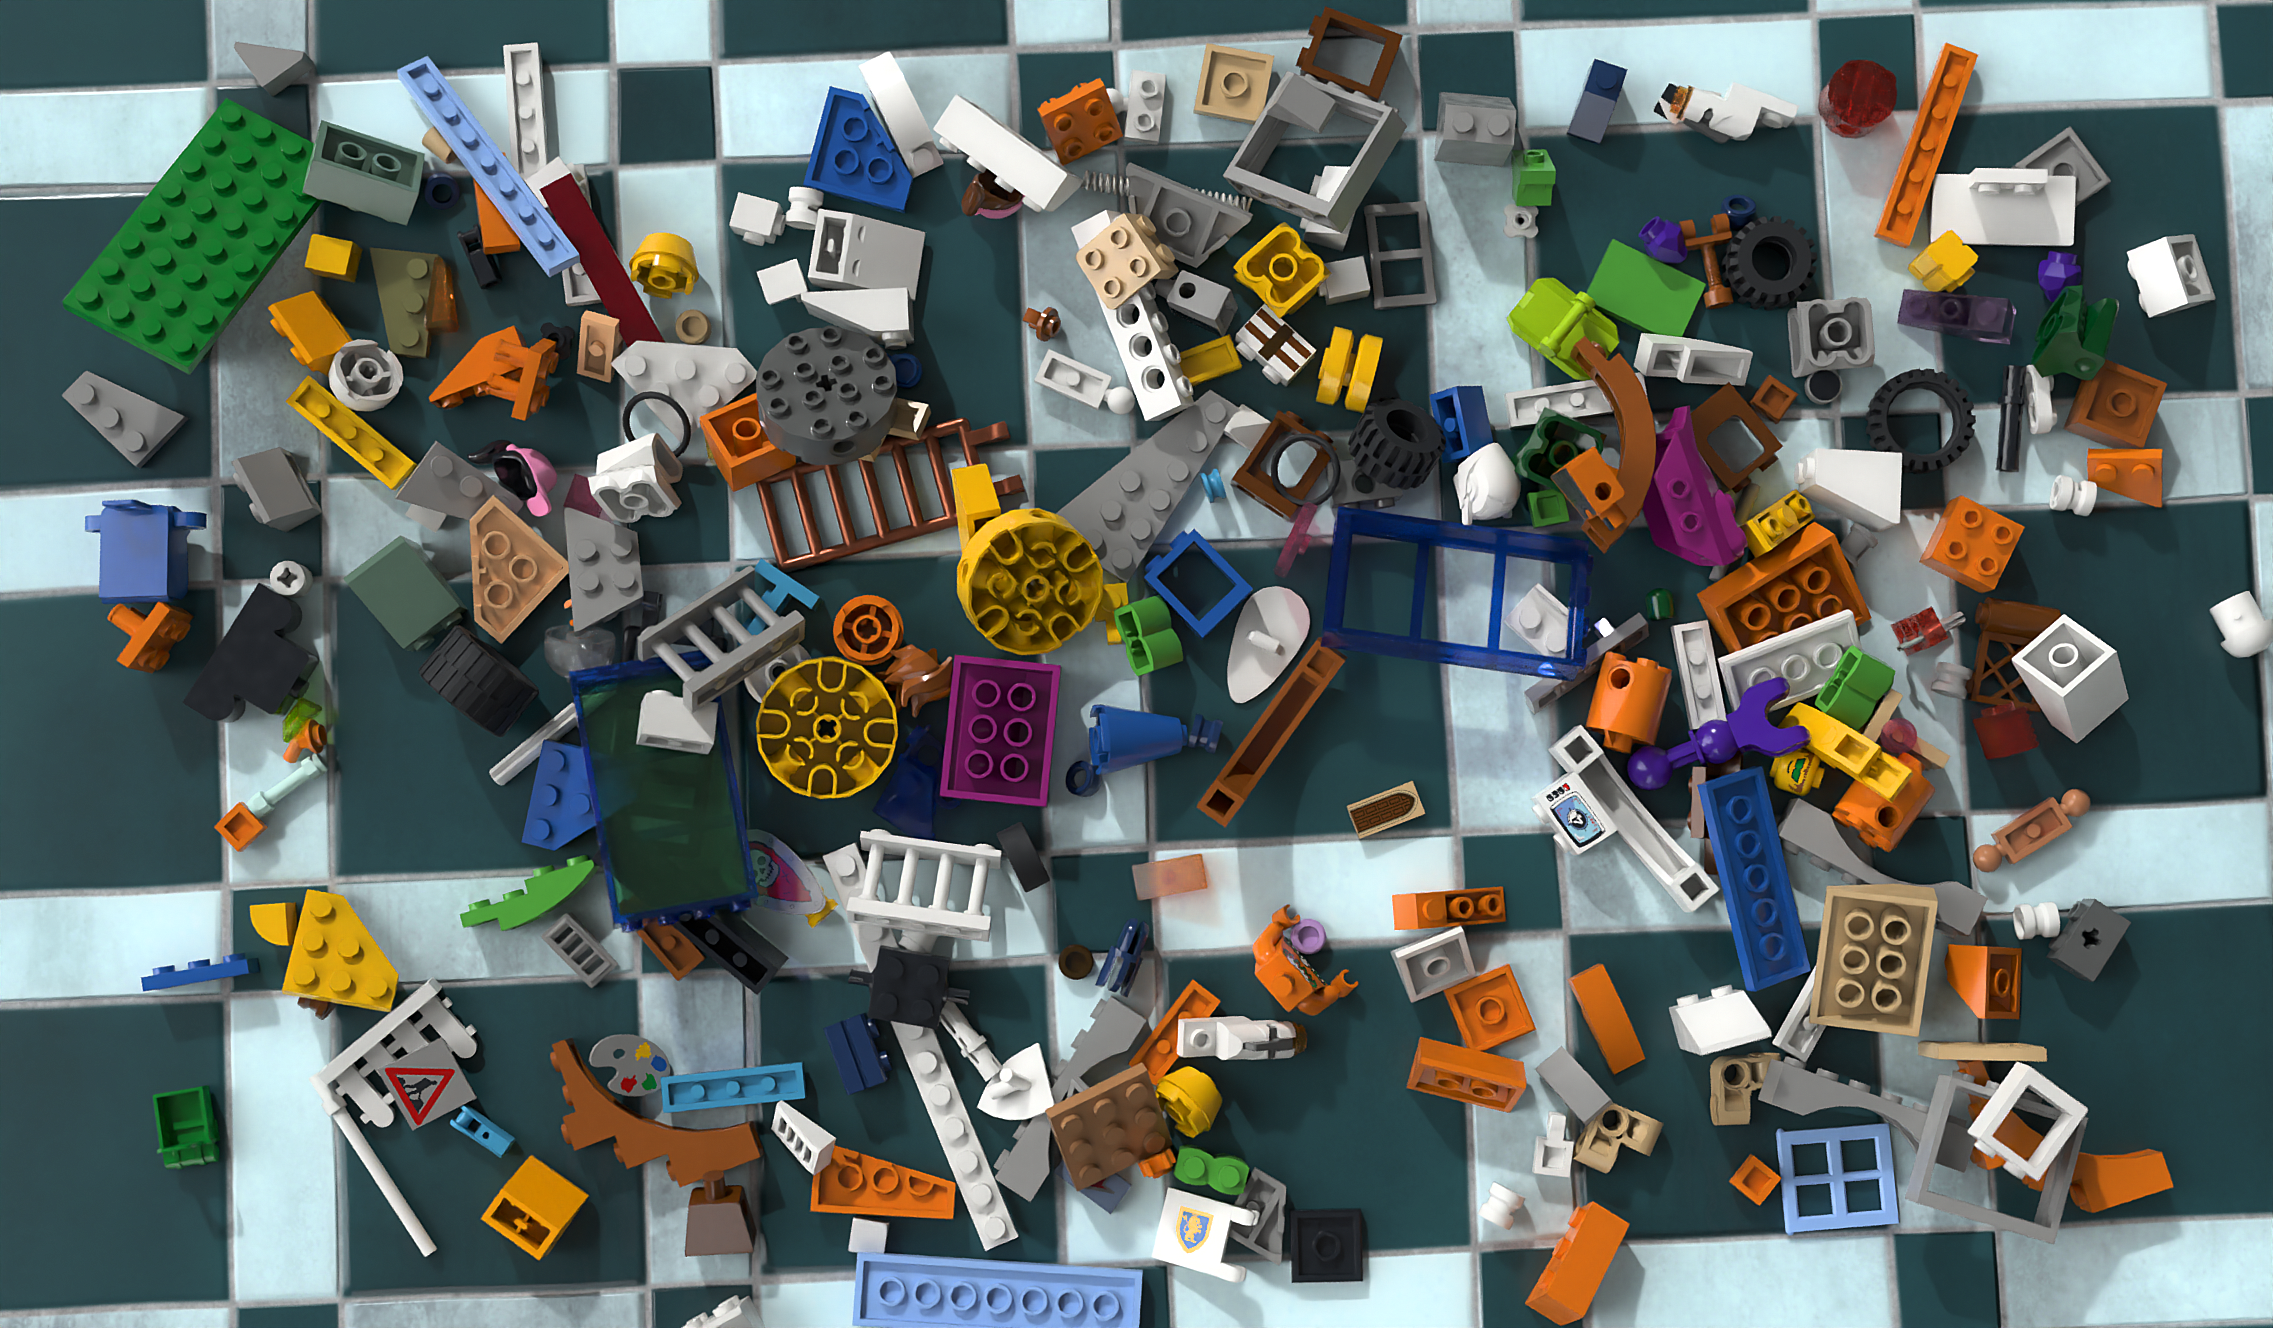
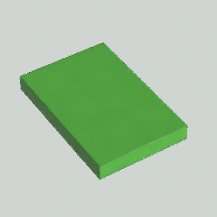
[1586,239,1706,337]

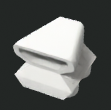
[588,433,683,523]

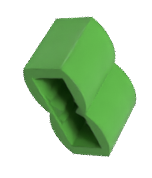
[1114,595,1183,676]
[1815,645,1896,730]
[1173,1144,1250,1195]

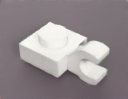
[1532,1111,1574,1178]

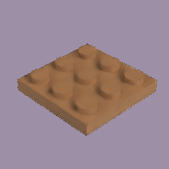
[1045,1062,1173,1192]

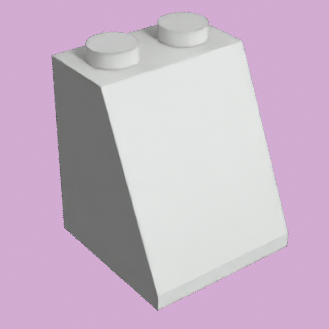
[1794,448,1902,532]
[2011,614,2129,744]

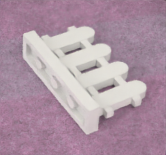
[317,977,478,1127]

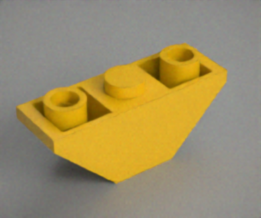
[951,463,1001,554]
[1739,489,1816,558]

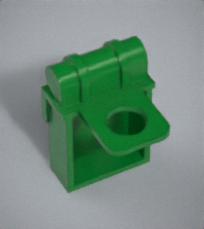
[153,1085,220,1170]

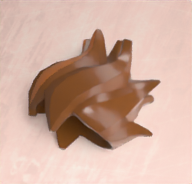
[875,644,953,718]

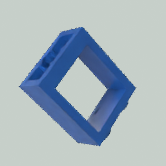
[1144,529,1253,640]

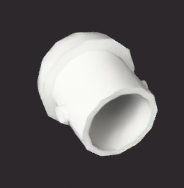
[2209,591,2273,658]

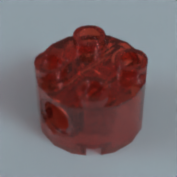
[1818,60,1897,139]

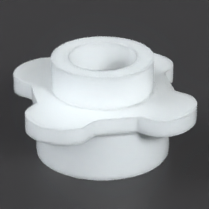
[1503,204,1538,238]

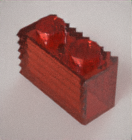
[1973,701,2040,760]

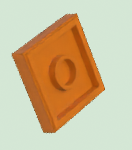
[1443,963,1537,1052]

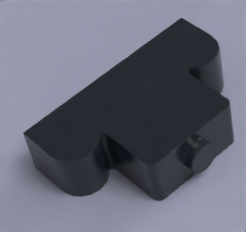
[182,583,319,723]

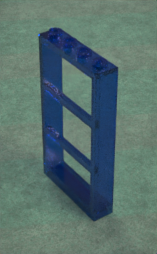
[1320,506,1593,682]

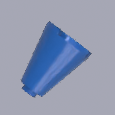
[1089,704,1188,775]

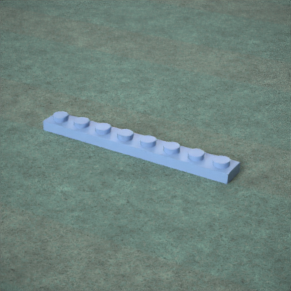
[397,56,580,277]

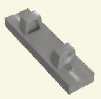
[1524,613,1649,715]

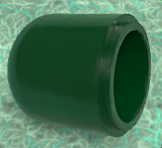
[1645,588,1676,621]

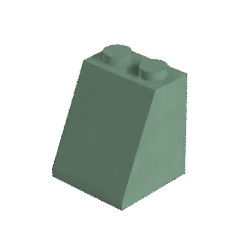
[343,535,468,652]

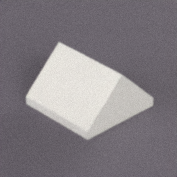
[1391,926,1477,1003]

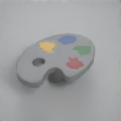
[589,1034,670,1096]

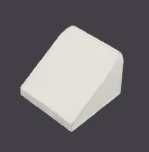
[848,1215,890,1253]

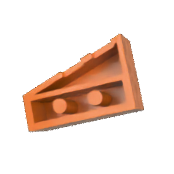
[1525,1201,1630,1326]

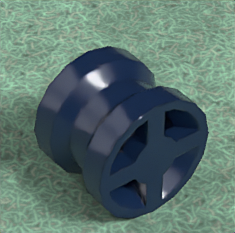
[1187,713,1223,754]

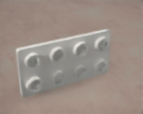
[1930,168,2076,247]

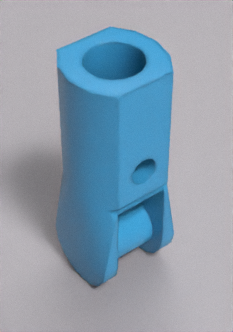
[450,1104,516,1159]

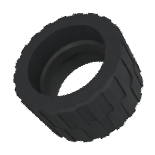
[419,626,540,737]

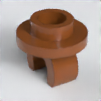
[1023,307,1061,342]

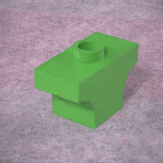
[1511,149,1556,206]

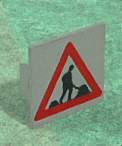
[377,1037,477,1130]

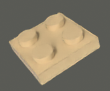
[1194,43,1274,125]

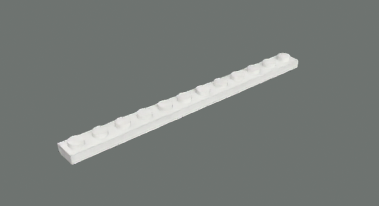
[823,843,1019,1251]

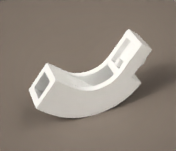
[858,51,944,178]

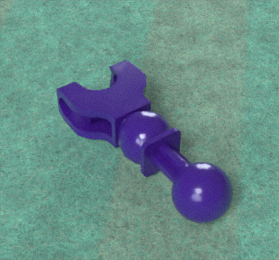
[1627,677,1812,791]

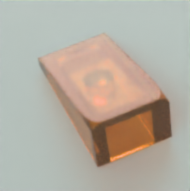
[424,257,459,335]
[1132,854,1208,900]

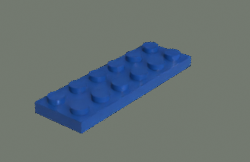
[1697,766,1811,991]

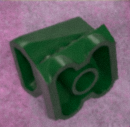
[2031,285,2120,380]
[1510,407,1607,494]

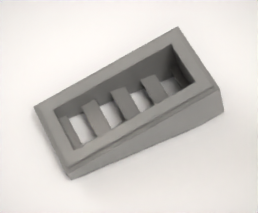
[541,912,618,988]

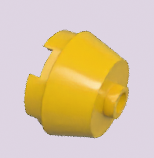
[629,233,699,299]
[1155,1066,1222,1138]

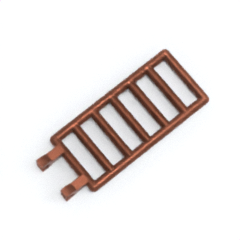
[756,417,1025,573]

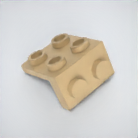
[1076,213,1179,310]

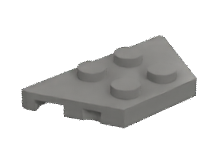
[1126,163,1253,268]
[564,507,643,637]

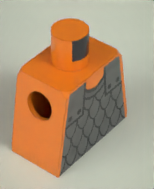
[1550,446,1628,531]

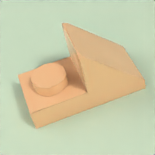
[577,310,624,383]

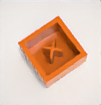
[1919,495,2025,594]

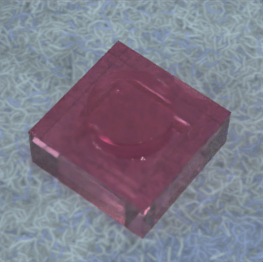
[563,473,602,518]

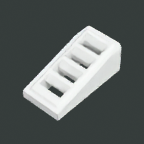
[772,1100,836,1175]

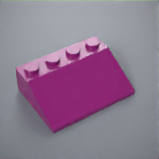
[940,655,1062,808]

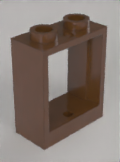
[1296,6,1403,103]

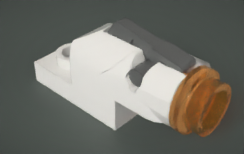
[1669,82,1799,144]
[1177,1016,1307,1060]

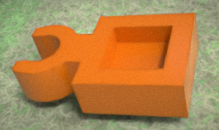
[1138,1146,1176,1179]

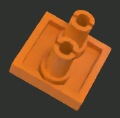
[1038,78,1123,166]
[485,338,559,421]
[107,602,194,673]

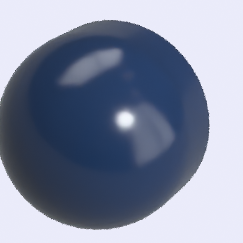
[423,173,460,210]
[1720,195,1756,230]
[1065,761,1102,797]

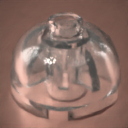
[544,625,616,685]

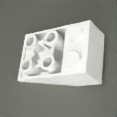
[808,209,926,301]

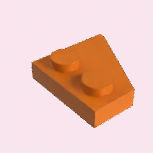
[2087,449,2163,507]

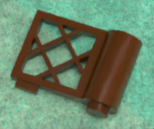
[1965,597,2061,712]

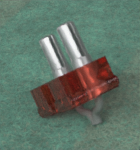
[1891,606,1966,656]

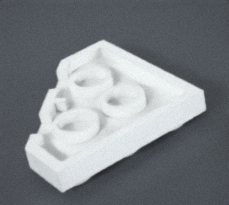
[610,341,757,443]

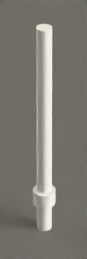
[309,1072,437,1257]

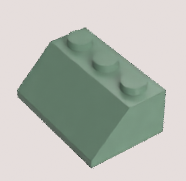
[302,120,425,226]

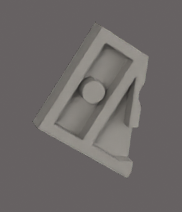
[1229,1167,1286,1265]

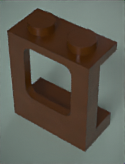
[1691,382,1783,494]
[1231,410,1337,522]

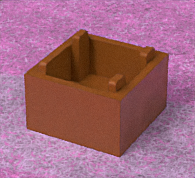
[2063,360,2167,449]

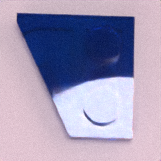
[872,754,938,841]

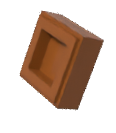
[1748,375,1798,424]

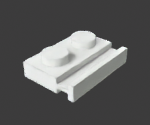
[1503,583,1590,667]

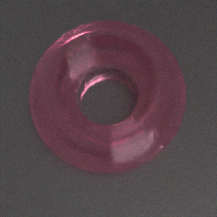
[1880,718,1917,754]

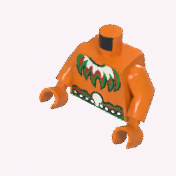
[1252,904,1358,1015]

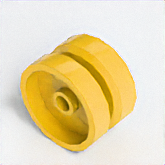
[1316,326,1383,413]

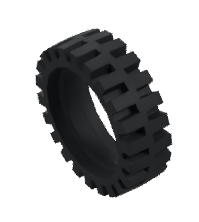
[1865,368,1976,474]

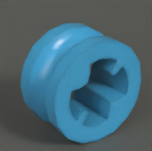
[1200,468,1227,503]

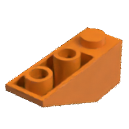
[428,326,527,409]
[1392,886,1506,930]

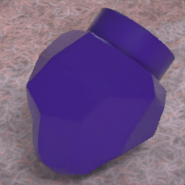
[1639,216,1688,264]
[2038,251,2082,302]

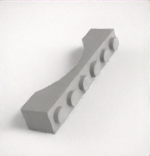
[1777,798,1988,939]
[993,996,1147,1202]
[1758,1056,1976,1173]

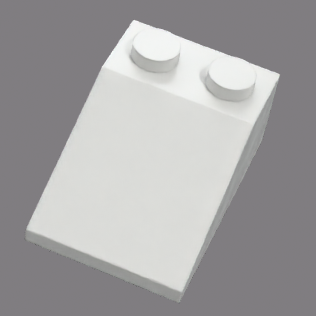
[801,288,914,349]
[1669,985,1772,1055]

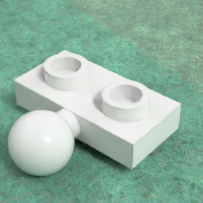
[1106,69,1166,145]

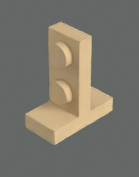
[1858,688,1950,771]

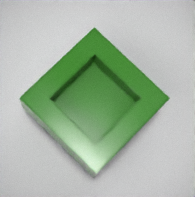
[1526,489,1570,529]

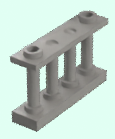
[637,565,805,713]

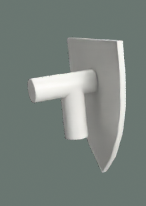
[977,1043,1055,1120]

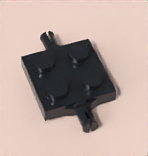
[848,945,970,1030]

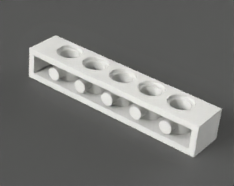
[1071,210,1195,421]

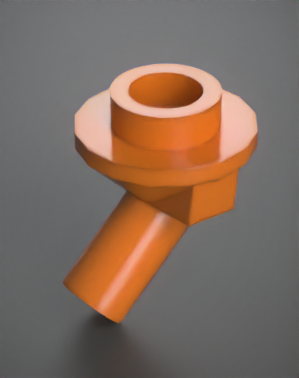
[283,719,327,763]

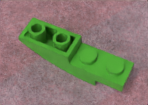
[459,855,600,931]

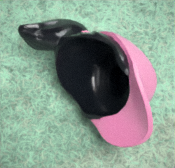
[467,440,557,517]

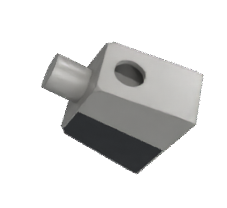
[1154,270,1238,337]

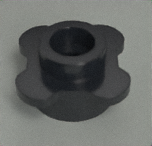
[540,322,575,360]

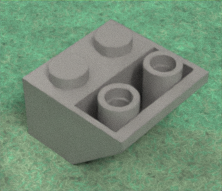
[231,447,323,532]

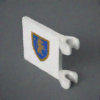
[1152,1187,1260,1283]

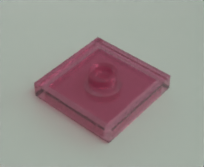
[1273,502,1318,578]

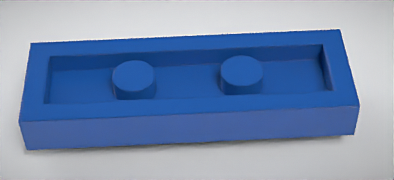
[141,953,260,992]

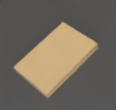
[1918,1041,2047,1062]

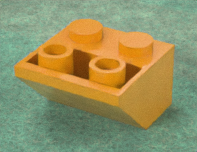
[267,290,353,377]
[481,1155,590,1260]

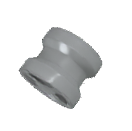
[1931,662,1973,699]

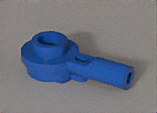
[886,353,923,388]

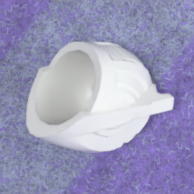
[1453,443,1521,525]

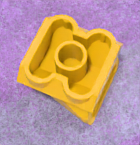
[1233,222,1332,319]

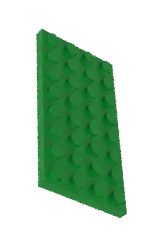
[62,98,324,375]

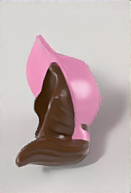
[961,169,1025,219]

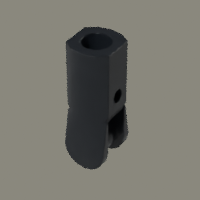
[457,223,503,290]

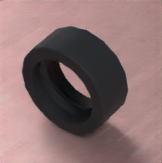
[996,822,1050,893]

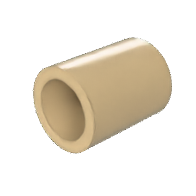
[422,126,458,164]

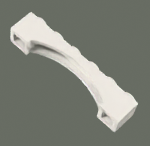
[1548,725,1720,912]

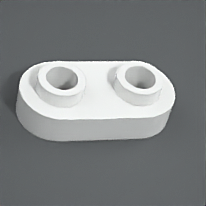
[2024,365,2057,434]

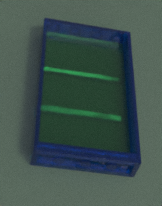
[569,650,759,933]

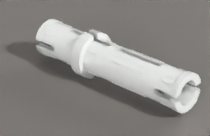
[940,1001,1004,1081]

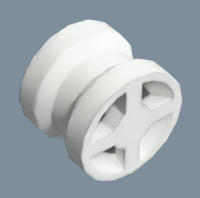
[270,561,313,598]

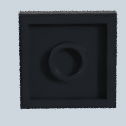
[1289,1208,1363,1283]

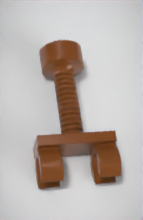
[1679,213,1734,309]

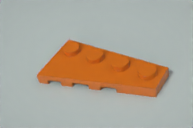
[810,1145,956,1220]

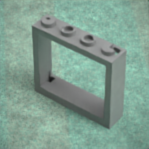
[1223,71,1407,233]
[1905,1070,2088,1244]

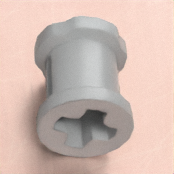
[1839,523,1878,569]

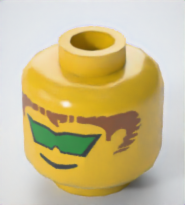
[1769,748,1825,796]

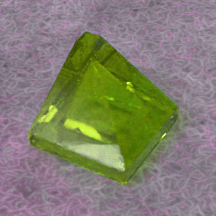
[283,697,322,743]

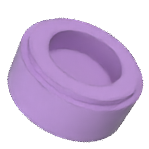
[1290,919,1326,954]

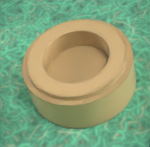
[675,310,712,345]

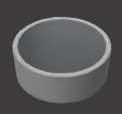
[1805,369,1842,404]

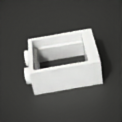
[1967,1062,2089,1181]

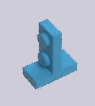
[737,558,823,646]

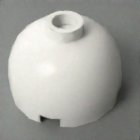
[328,339,404,411]

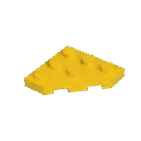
[282,889,399,1013]

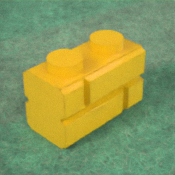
[1908,230,1978,295]

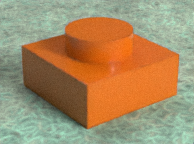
[214,802,268,852]
[1729,1154,1781,1206]

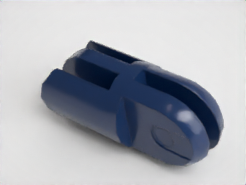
[1095,918,1149,997]

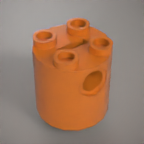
[1585,652,1672,754]
[1831,752,1936,853]

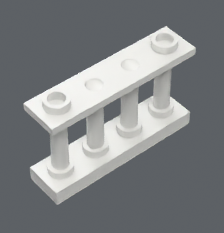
[847,829,1002,942]

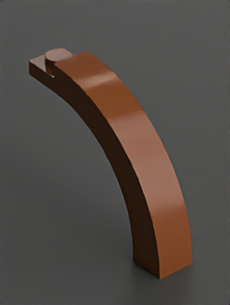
[1570,336,1656,554]
[1196,637,1347,827]

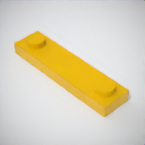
[285,375,417,491]

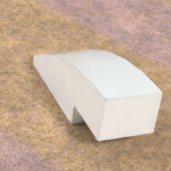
[1634,333,1753,386]

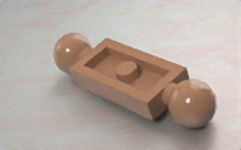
[1973,789,2091,872]

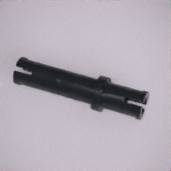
[1996,365,2027,472]

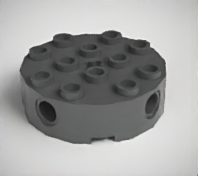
[756,326,898,465]

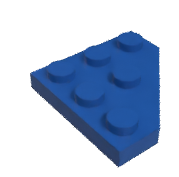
[803,86,914,213]
[522,739,647,851]

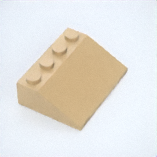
[1809,884,1938,1037]

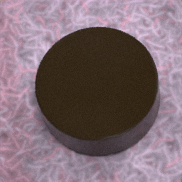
[1058,944,1094,980]

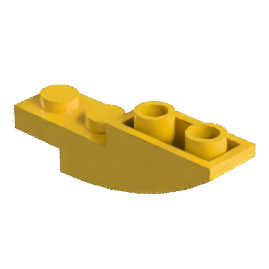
[1777,702,1913,803]

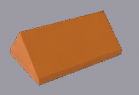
[1407,1037,1526,1113]

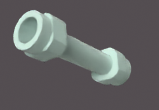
[246,753,329,819]

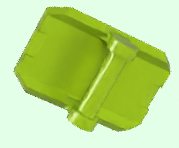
[1506,278,1620,381]

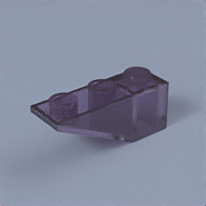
[1897,289,2016,344]

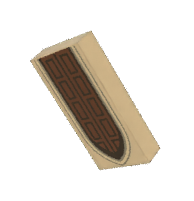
[1346,781,1425,839]

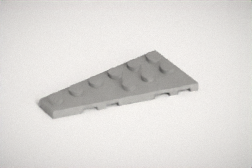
[1056,390,1239,584]

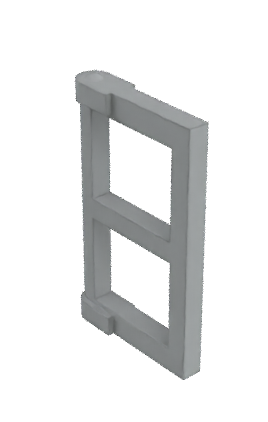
[1364,201,1437,310]

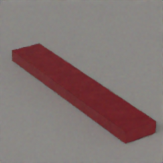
[539,173,666,348]

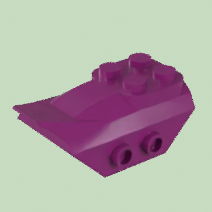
[1642,406,1747,566]

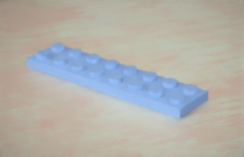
[852,1251,1143,1328]

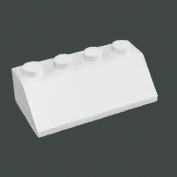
[933,94,1084,213]

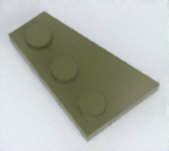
[369,247,441,359]

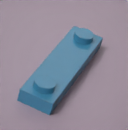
[660,1062,807,1113]

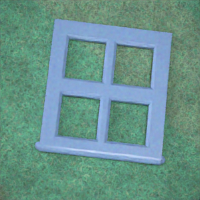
[1776,1123,1899,1236]

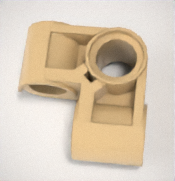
[1710,1053,1781,1126]
[1572,1103,1664,1174]

